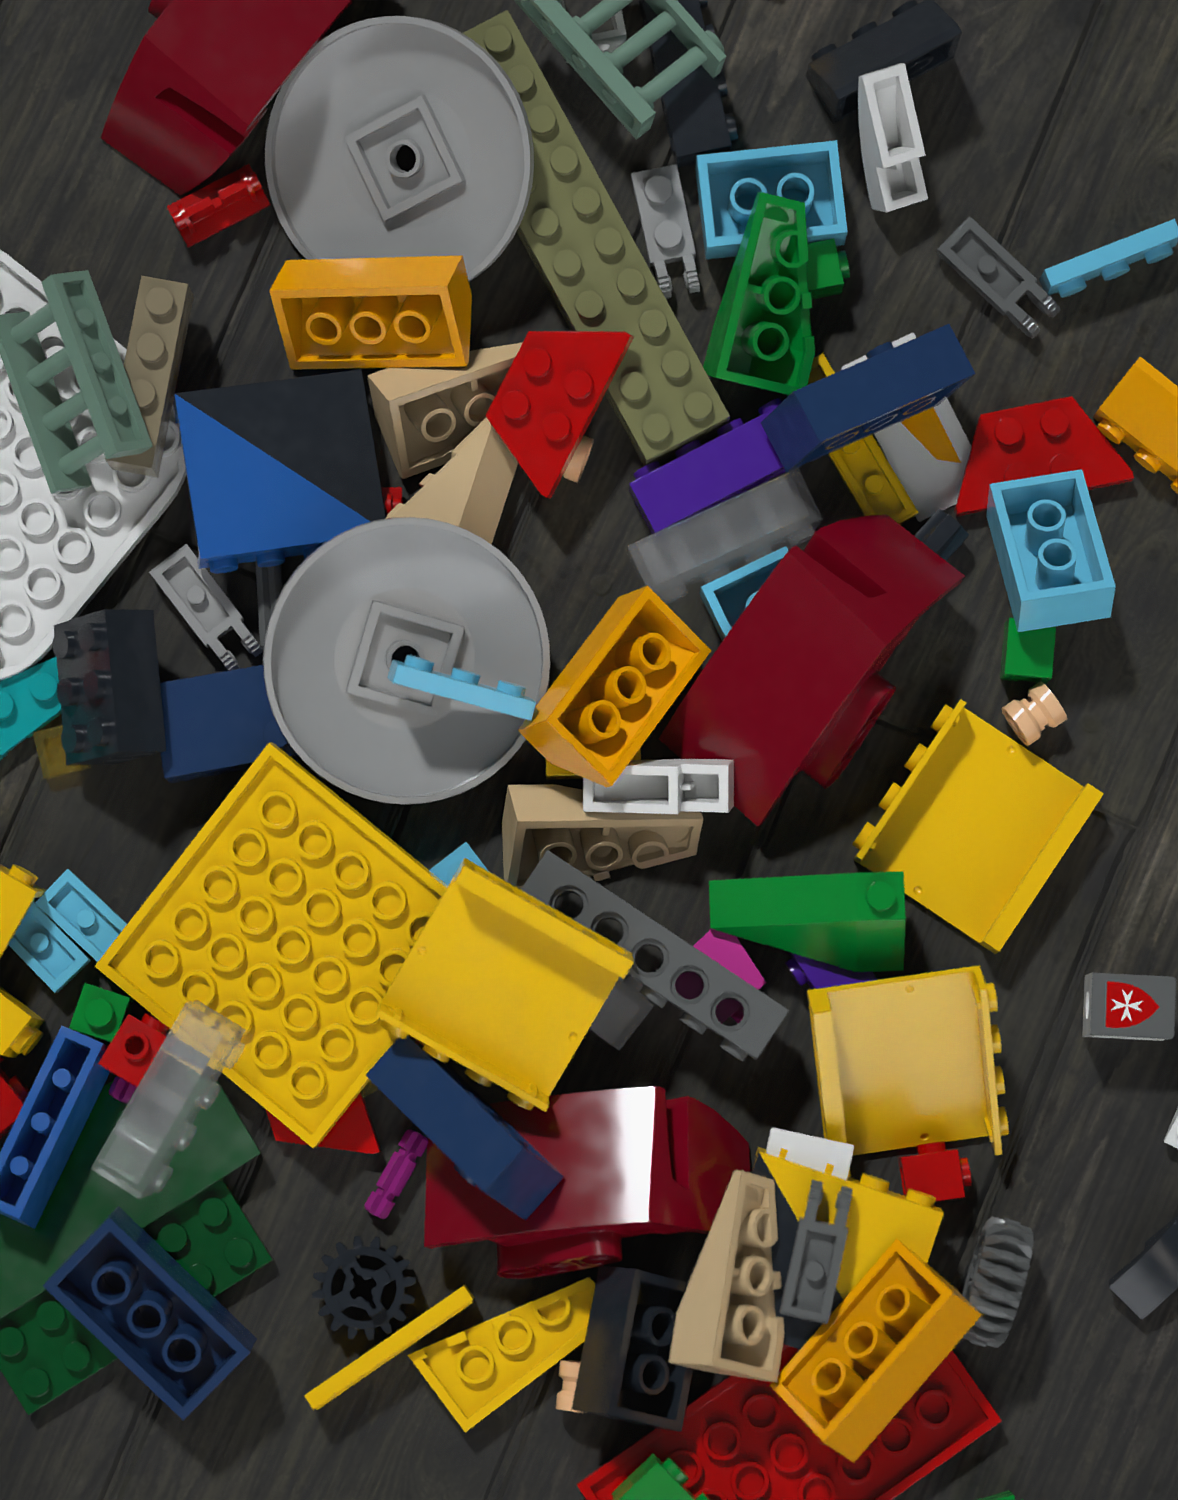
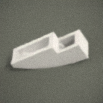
[858,63,928,212]
[583,759,734,814]

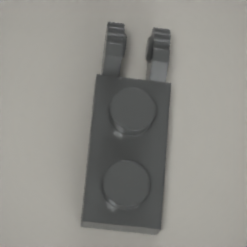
[936,216,1061,339]
[779,1180,853,1324]

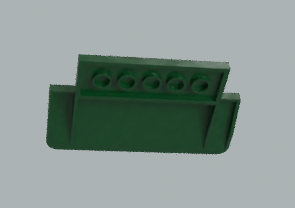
[0,1042,274,1415]

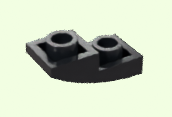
[1109,1215,1178,1320]

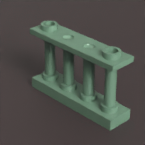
[514,0,727,140]
[0,270,153,494]

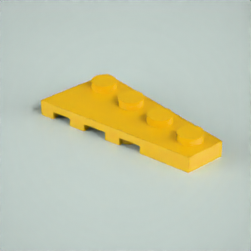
[408,1276,596,1432]

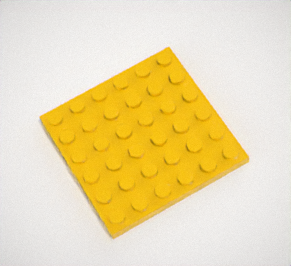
[95,743,448,1148]

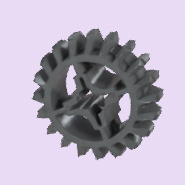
[962,1217,1034,1348]

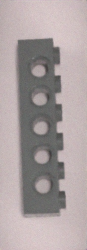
[521,850,789,1062]

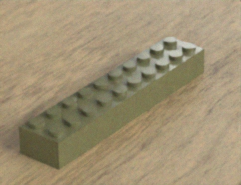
[463,10,730,466]

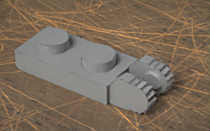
[631,164,700,298]
[149,544,264,671]

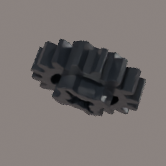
[312,1235,416,1340]

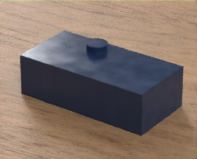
[761,324,976,473]
[160,665,302,783]
[366,1035,564,1220]
[43,1206,257,1420]

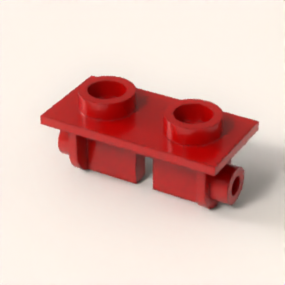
[166,164,270,248]

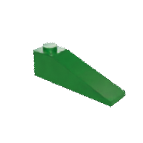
[703,192,815,395]
[709,871,906,972]

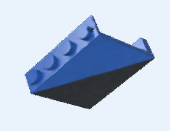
[173,369,386,574]

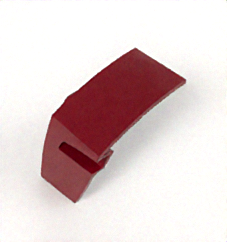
[101,0,354,195]
[659,514,965,827]
[424,1086,750,1279]

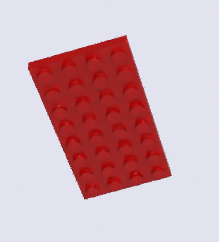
[576,1344,1002,1500]

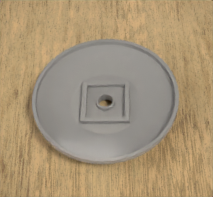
[265,16,534,281]
[263,517,550,804]

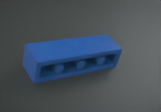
[0,1026,110,1229]

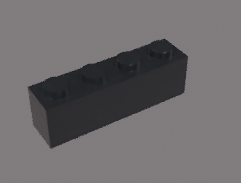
[638,0,738,168]

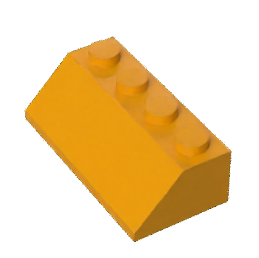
[269,255,472,369]
[1093,357,1178,494]
[517,585,712,787]
[770,1239,982,1462]

